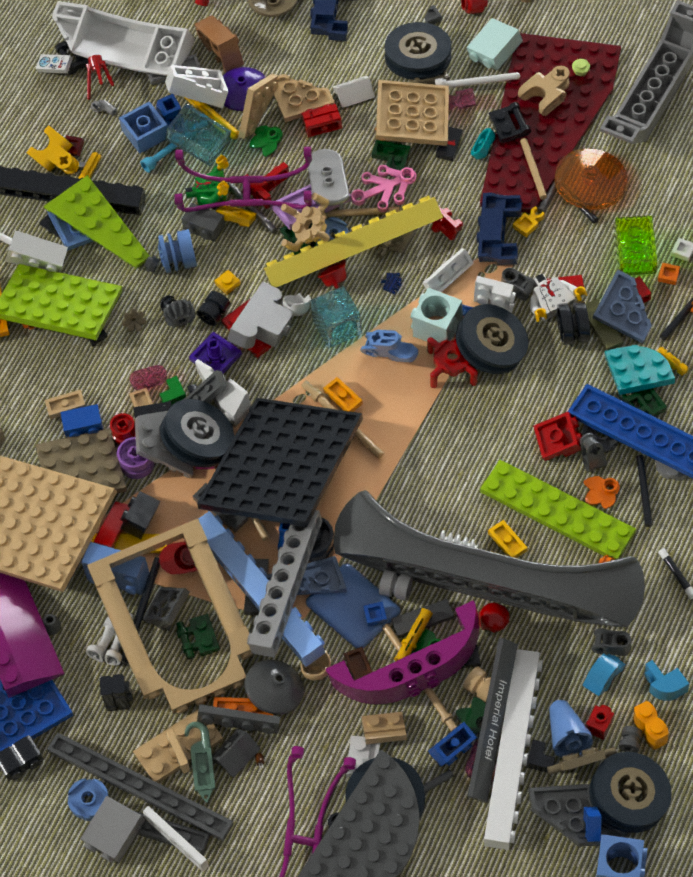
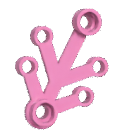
[351,165,416,212]

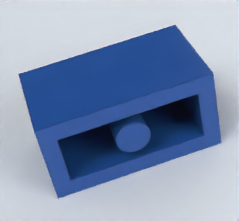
[60,404,103,438]

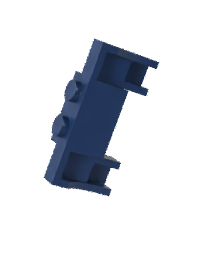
[310,0,353,41]
[477,192,522,265]

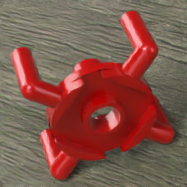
[427,337,478,388]

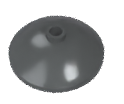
[244,659,304,715]

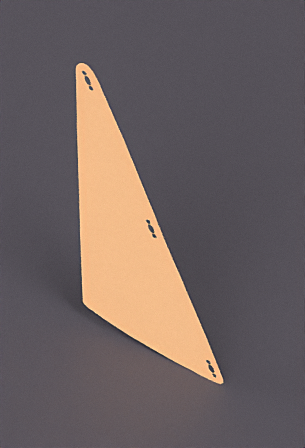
[83,259,513,619]

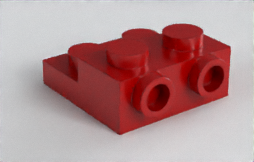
[533,412,582,461]

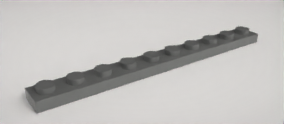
[47,732,234,841]

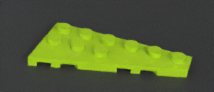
[43,175,150,269]

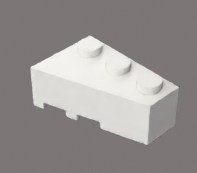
[165,65,228,108]
[5,230,68,272]

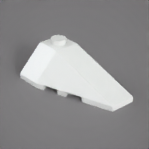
[195,359,251,427]

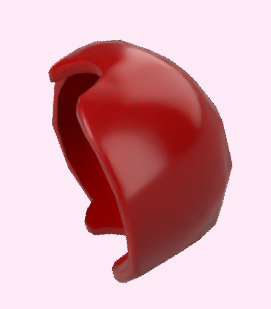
[478,602,510,633]

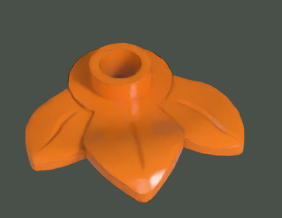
[584,476,620,509]

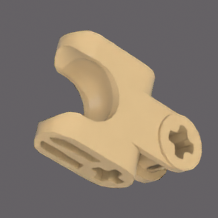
[518,66,570,116]

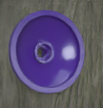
[222,67,265,111]

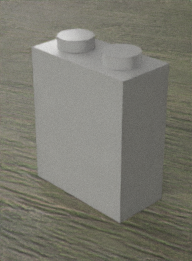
[80,796,145,863]

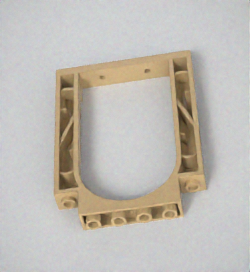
[87,518,253,714]

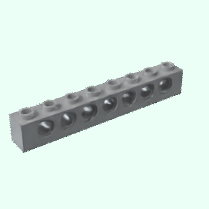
[247,510,322,658]

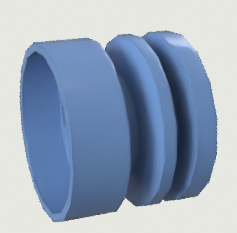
[158,229,197,273]

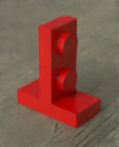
[245,162,289,209]

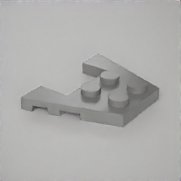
[135,411,193,478]

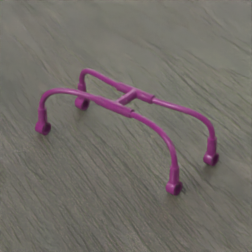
[174,146,312,212]
[279,746,356,877]

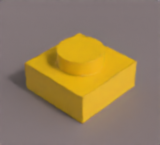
[214,270,241,295]

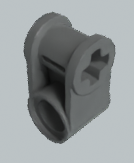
[501,268,537,301]
[580,433,607,472]
[592,628,631,656]

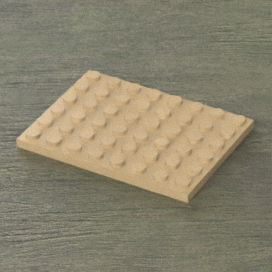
[0,456,117,592]

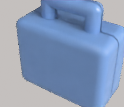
[306,563,401,649]

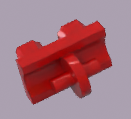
[431,207,463,240]

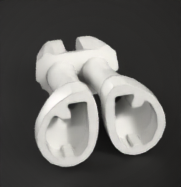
[86,613,133,666]

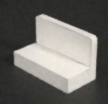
[333,76,375,108]

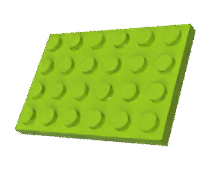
[0,264,122,340]

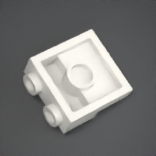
[474,276,516,313]

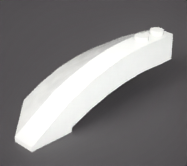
[52,1,195,76]

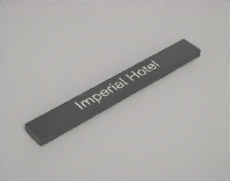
[467,638,518,803]

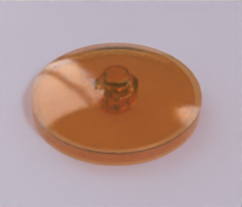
[554,148,628,210]

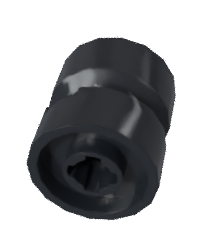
[196,291,230,326]

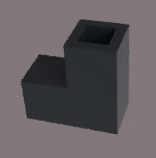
[527,739,555,773]

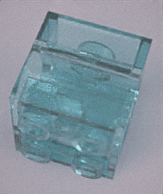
[310,286,362,348]

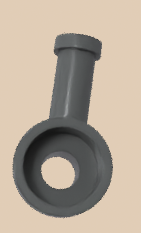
[42,614,61,635]

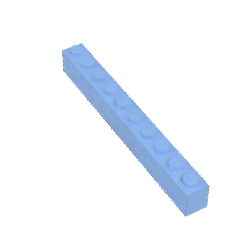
[198,511,325,667]

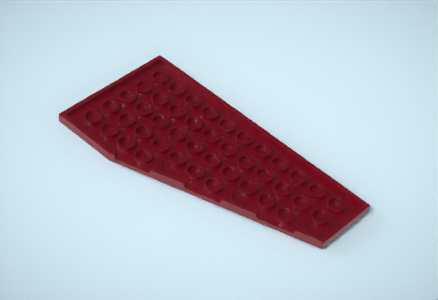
[480,33,621,214]

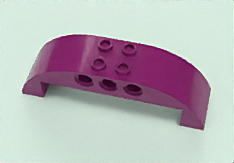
[326,600,480,705]

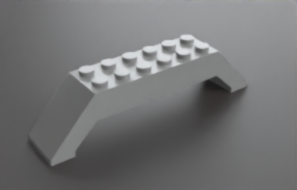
[600,0,693,144]

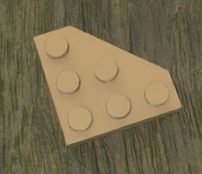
[238,74,278,139]
[273,74,335,123]

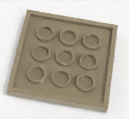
[35,428,127,494]

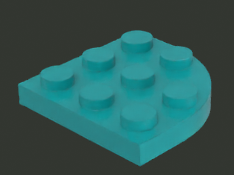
[604,345,675,395]

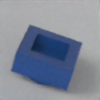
[363,601,387,627]

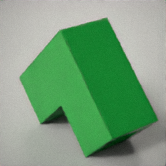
[160,376,186,406]

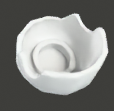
[282,293,311,316]

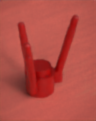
[86,55,114,100]

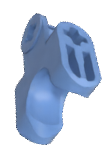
[360,330,418,363]

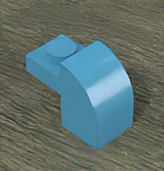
[582,653,626,696]
[644,660,689,701]

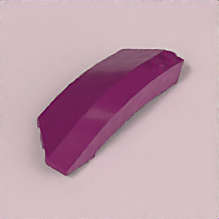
[0,573,65,698]

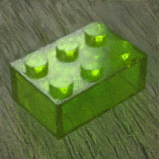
[614,215,657,275]

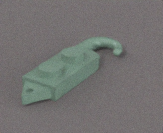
[185,722,216,803]

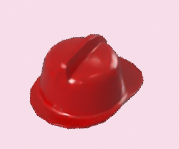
[318,259,347,289]
[159,541,198,575]

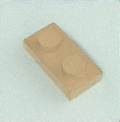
[45,389,86,419]

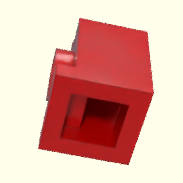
[585,705,614,740]

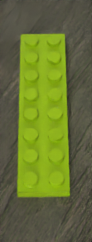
[480,460,636,560]

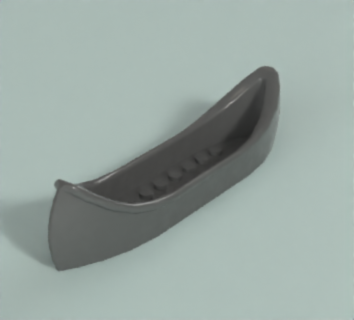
[334,490,645,627]

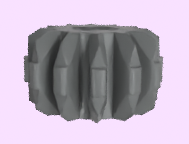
[163,299,195,328]

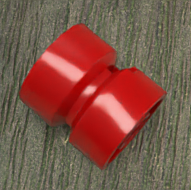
[110,413,136,446]

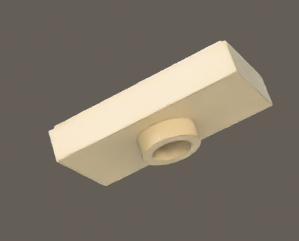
[165,729,190,774]

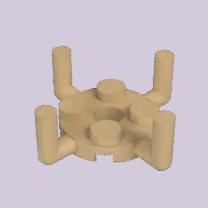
[281,193,330,252]

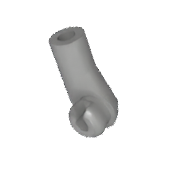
[91,100,118,116]

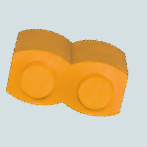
[633,701,669,750]

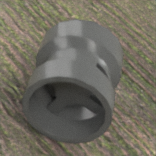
[619,726,643,753]

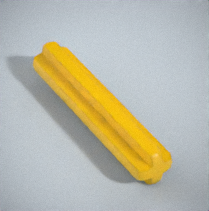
[78,152,101,179]

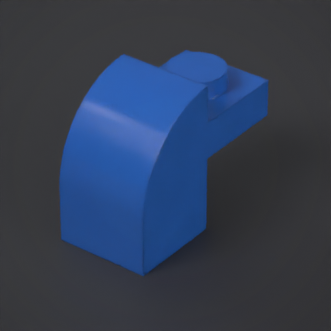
[156,94,188,138]

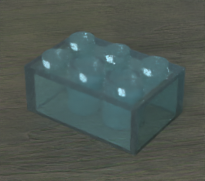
[165,103,231,166]

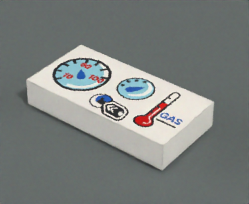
[36,54,73,73]

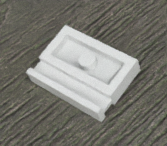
[346,735,381,777]

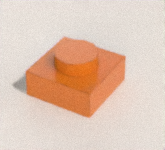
[657,262,680,285]

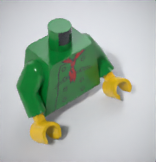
[185,155,229,206]

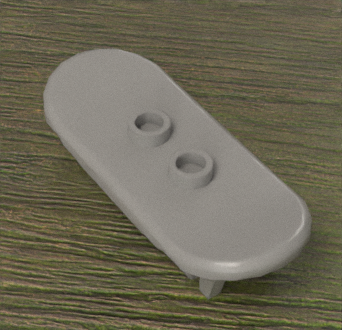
[308,149,349,212]

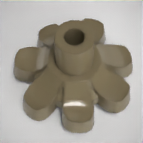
[122,308,146,332]

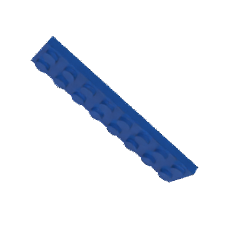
[567,384,693,478]

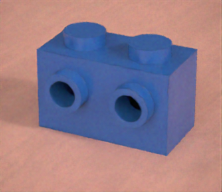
[428,722,477,767]

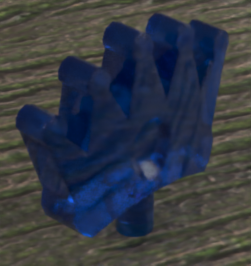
[381,273,402,295]

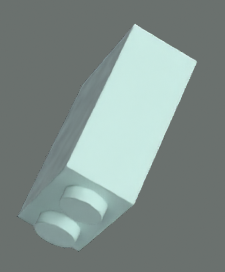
[466,18,523,71]

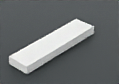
[143,806,209,871]

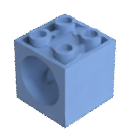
[596,834,648,877]

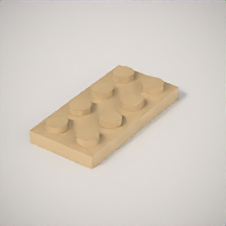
[133,709,224,783]

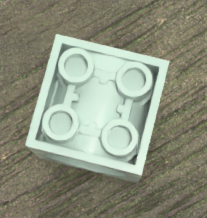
[410,288,463,343]

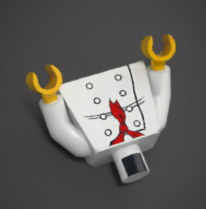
[530,274,588,322]

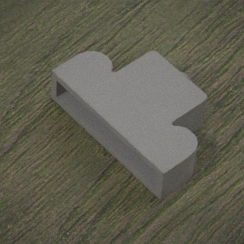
[228,281,294,349]

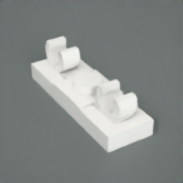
[423,248,474,292]

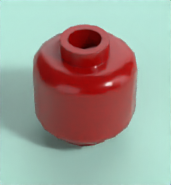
[461,0,488,14]

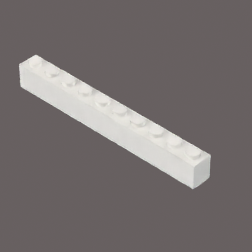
[484,649,543,850]

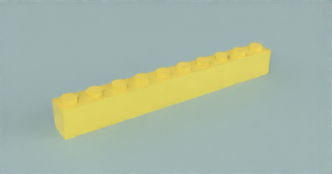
[264,195,443,287]

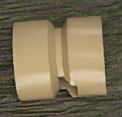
[463,666,491,703]

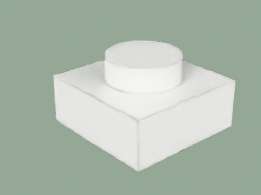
[671,238,693,262]

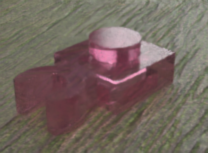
[448,88,476,110]

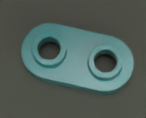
[471,128,496,160]

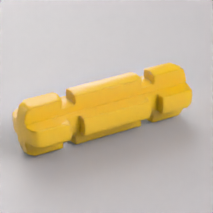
[657,347,688,376]

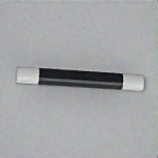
[658,548,693,599]

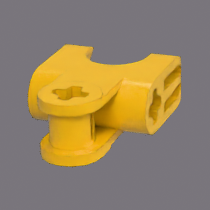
[26,125,79,175]

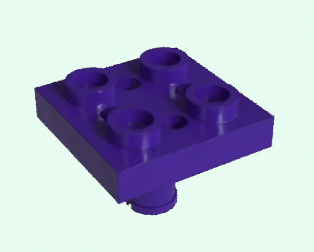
[189,331,242,374]

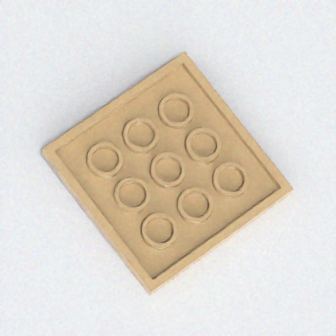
[376,80,449,146]

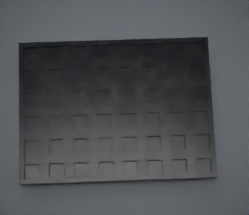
[197,398,363,527]

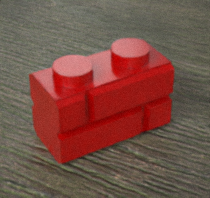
[301,104,342,138]

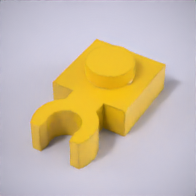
[513,206,545,238]

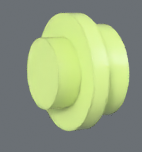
[572,59,590,76]

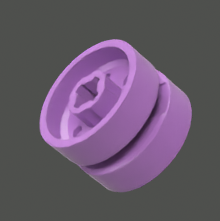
[117,437,155,479]

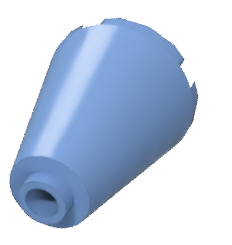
[549,700,593,758]

